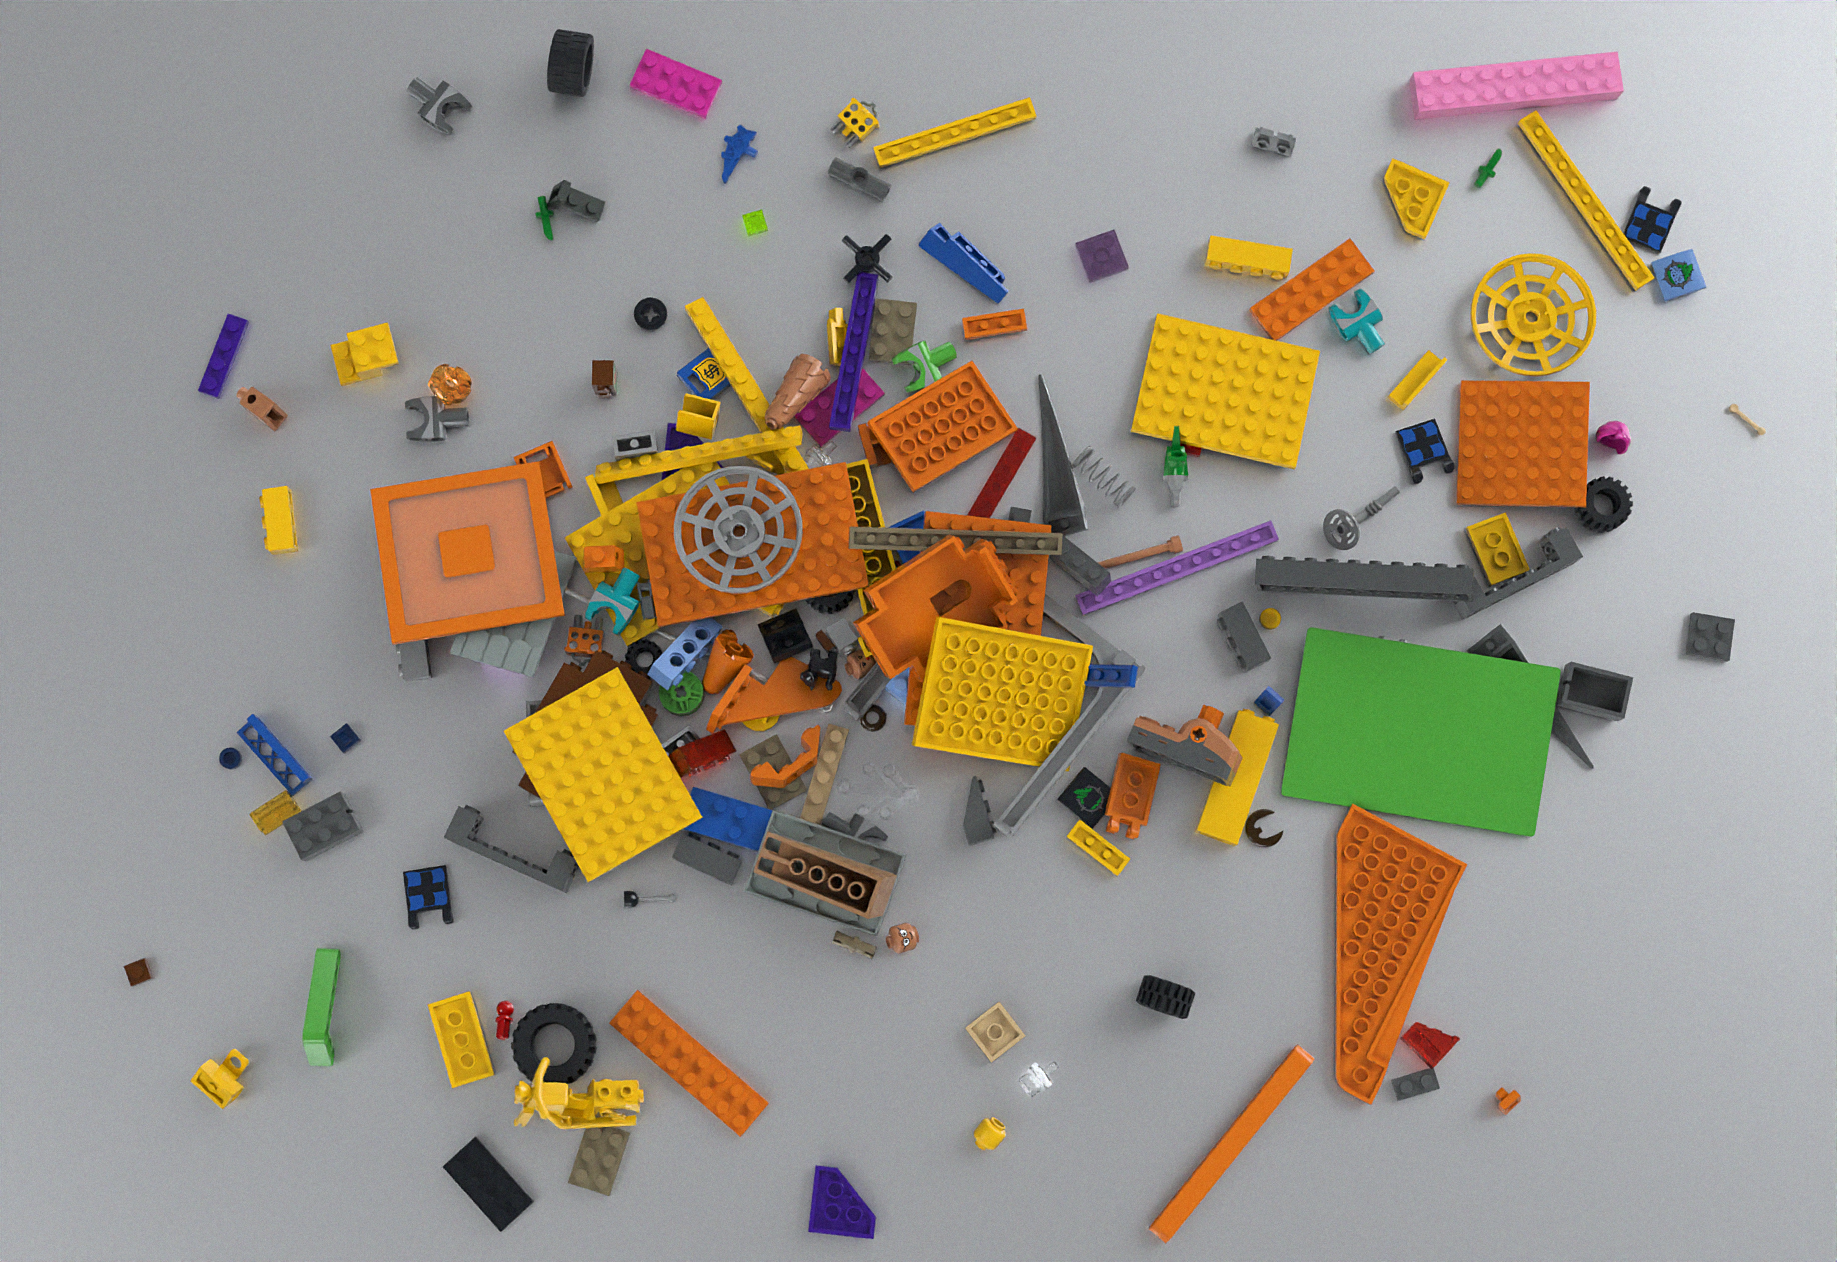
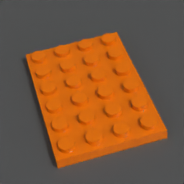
[867,361,1018,493]

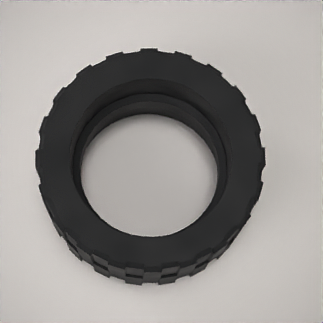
[547,29,594,97]

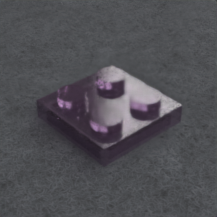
[1075,230,1129,283]

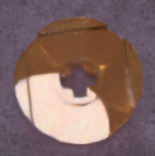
[428,364,472,406]

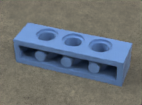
[648,618,723,691]

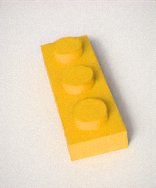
[1066,820,1130,876]

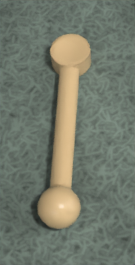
[1729,404,1766,435]

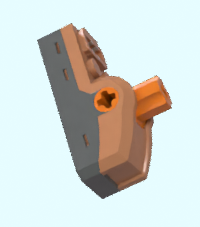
[1127,705,1242,787]

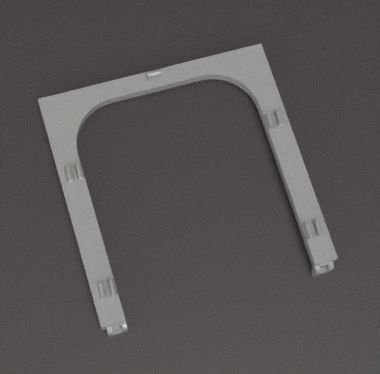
[844,594,1146,837]

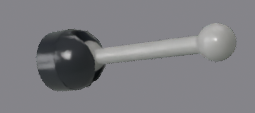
[624,891,676,908]

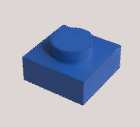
[1254,686,1284,716]

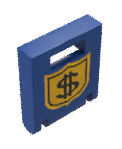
[677,348,731,400]

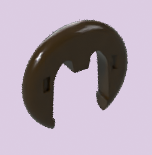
[1245,809,1283,847]

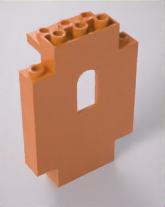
[853,535,1019,683]

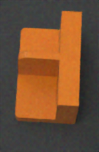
[858,423,893,469]

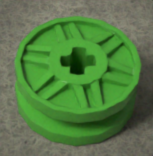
[658,671,705,717]

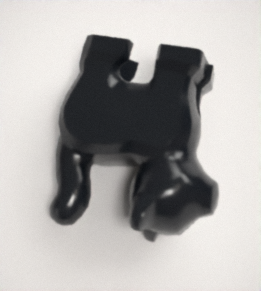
[800,648,838,691]

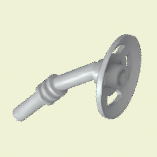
[1323,486,1400,550]

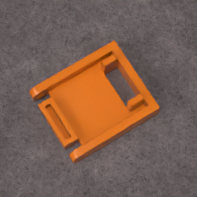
[514,441,573,499]

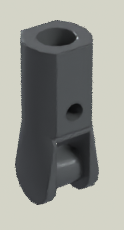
[637,580,657,620]

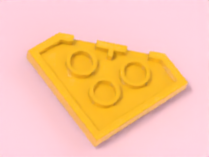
[1383,158,1450,240]

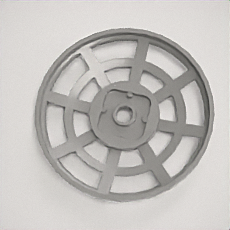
[674,466,803,594]

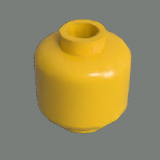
[973,1117,1006,1150]

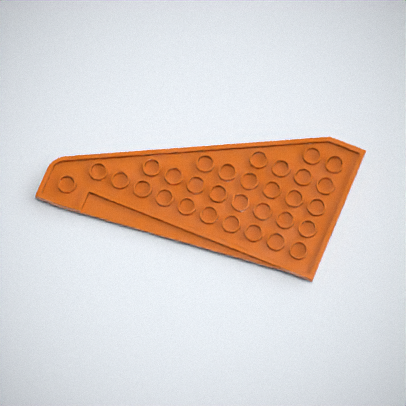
[1335,804,1468,1105]

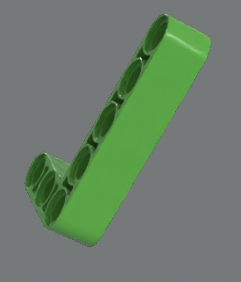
[302,948,341,1066]

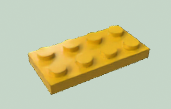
[428,991,495,1088]

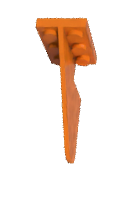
[706,657,842,734]

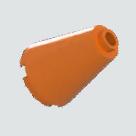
[702,634,754,694]

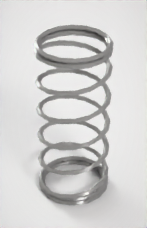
[1072,446,1136,508]

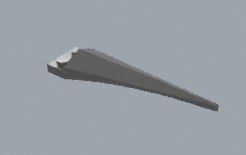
[1038,374,1089,536]
[1467,624,1594,769]

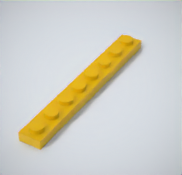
[873,97,1037,168]

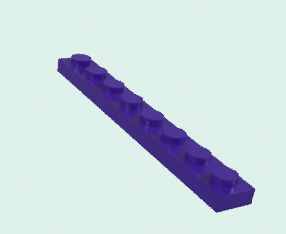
[829,272,879,432]

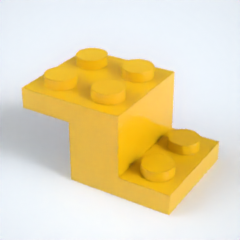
[331,322,399,386]

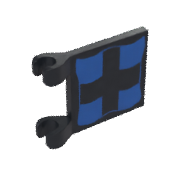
[1623,186,1682,253]
[1395,418,1455,484]
[403,865,454,930]

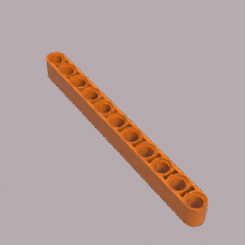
[1149,1044,1315,1243]

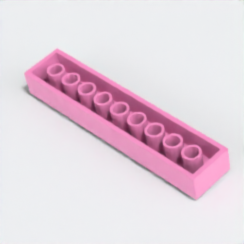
[1409,52,1624,120]

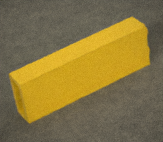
[1195,708,1279,847]

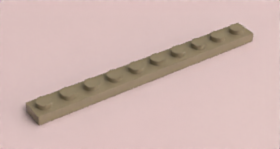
[848,526,1063,555]

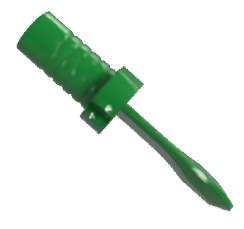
[1474,148,1502,188]
[535,196,554,240]

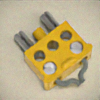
[830,98,880,148]

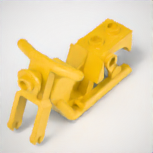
[514,1057,644,1129]

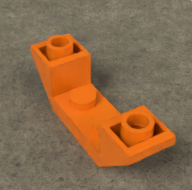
[750,725,821,788]

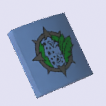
[1651,249,1707,302]

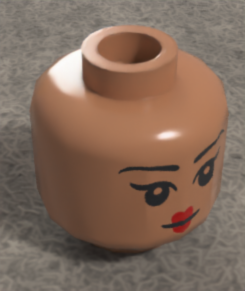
[844,649,876,680]

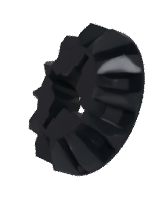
[634,297,667,331]

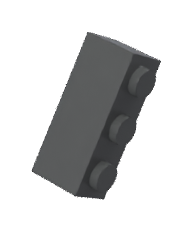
[1049,536,1111,597]
[1217,601,1271,672]
[672,832,742,886]

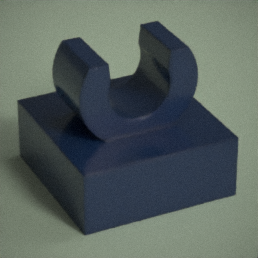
[330,723,361,754]

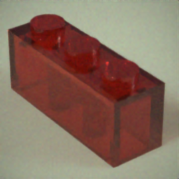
[668,729,737,778]

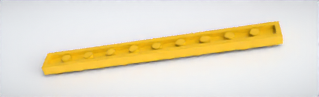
[1518,110,1654,291]
[685,297,809,473]
[595,425,802,484]

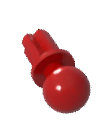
[495,1001,514,1040]

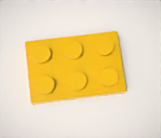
[1465,512,1530,586]

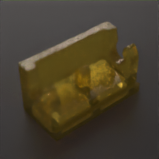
[249,790,302,835]

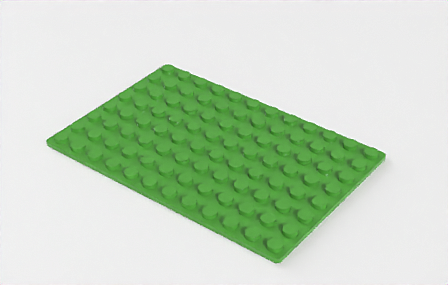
[1281,627,1561,837]

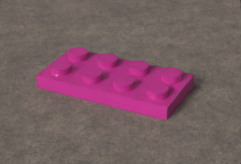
[630,49,722,119]
[794,368,885,448]

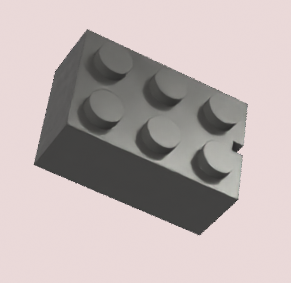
[1556,662,1633,721]
[282,791,364,862]

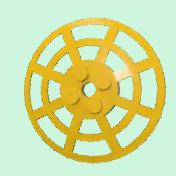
[1470,253,1596,377]

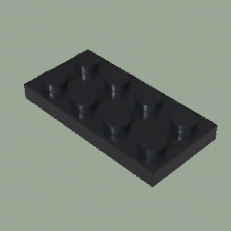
[443,1137,534,1232]

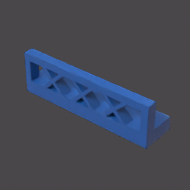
[236,714,313,796]

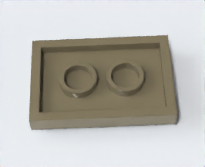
[869,298,917,365]
[739,734,807,810]
[568,1127,631,1196]

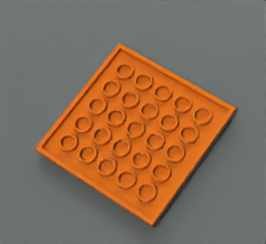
[1457,380,1590,507]

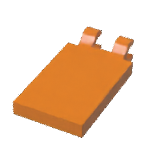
[1104,752,1161,839]

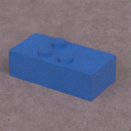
[682,787,773,853]

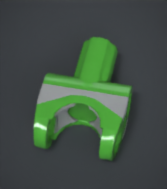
[891,340,957,393]

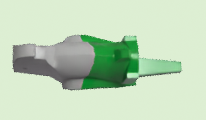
[1163,426,1188,506]

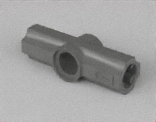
[828,157,891,201]

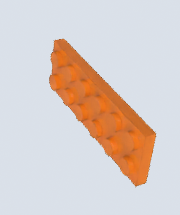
[1249,238,1375,341]

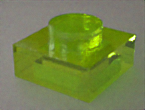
[742,209,768,237]

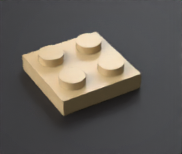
[965,1002,1025,1063]

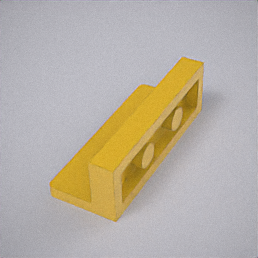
[1387,350,1448,411]
[585,474,623,516]

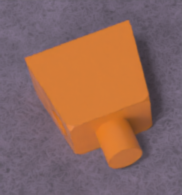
[583,545,625,573]

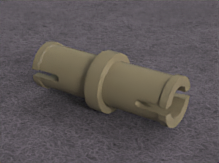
[832,930,877,959]

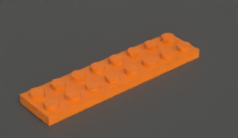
[609,990,769,1137]

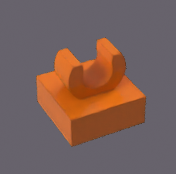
[1496,1087,1521,1115]

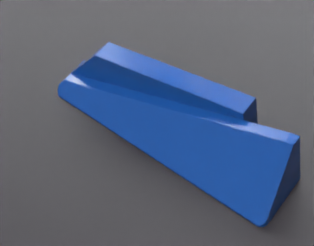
[919,223,1009,303]

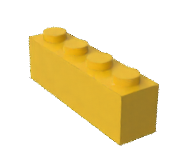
[1205,235,1293,280]

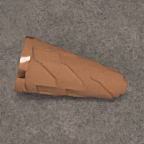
[765,354,831,430]

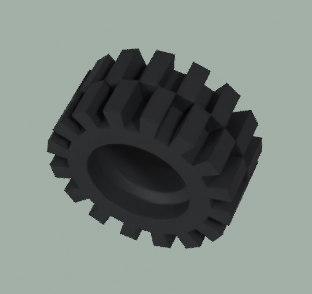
[625,639,663,674]

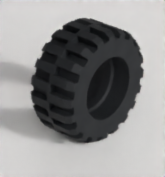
[511,1003,597,1084]

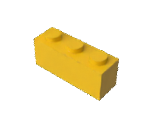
[259,486,298,555]

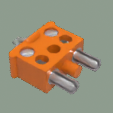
[564,614,605,666]

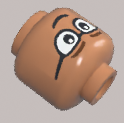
[886,923,919,954]

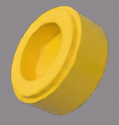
[1259,608,1281,630]

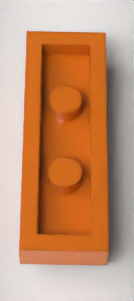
[962,308,1027,340]

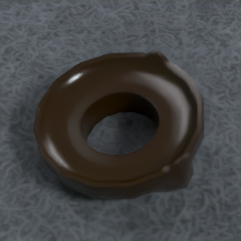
[859,704,887,732]

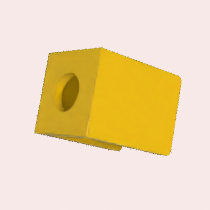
[676,393,721,440]

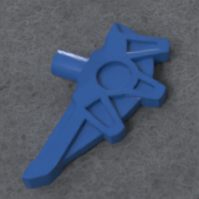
[721,125,758,184]

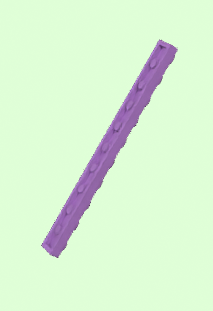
[1075,520,1279,616]

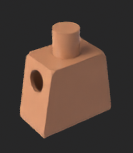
[236,387,288,432]

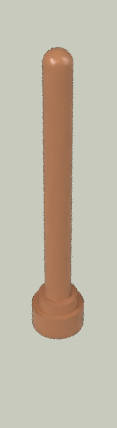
[1097,535,1183,569]

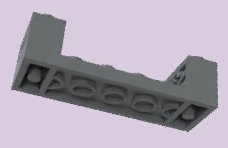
[1452,527,1583,620]
[444,805,579,893]

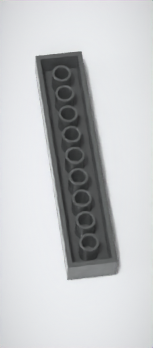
[1255,556,1474,602]

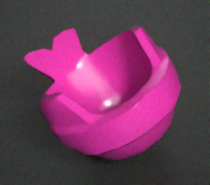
[1596,421,1631,455]

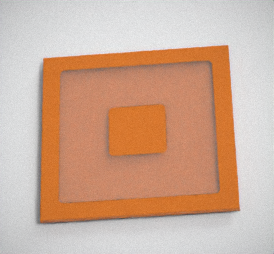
[370,461,565,645]

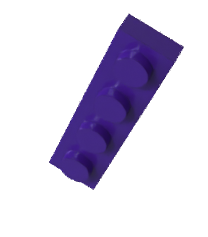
[198,314,249,399]

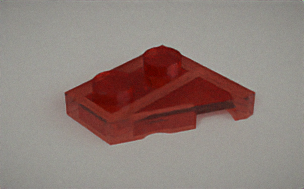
[1400,1022,1460,1069]

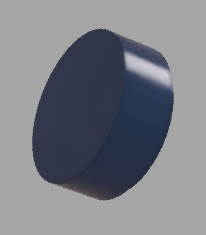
[219,748,242,770]

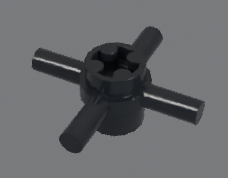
[842,234,893,284]

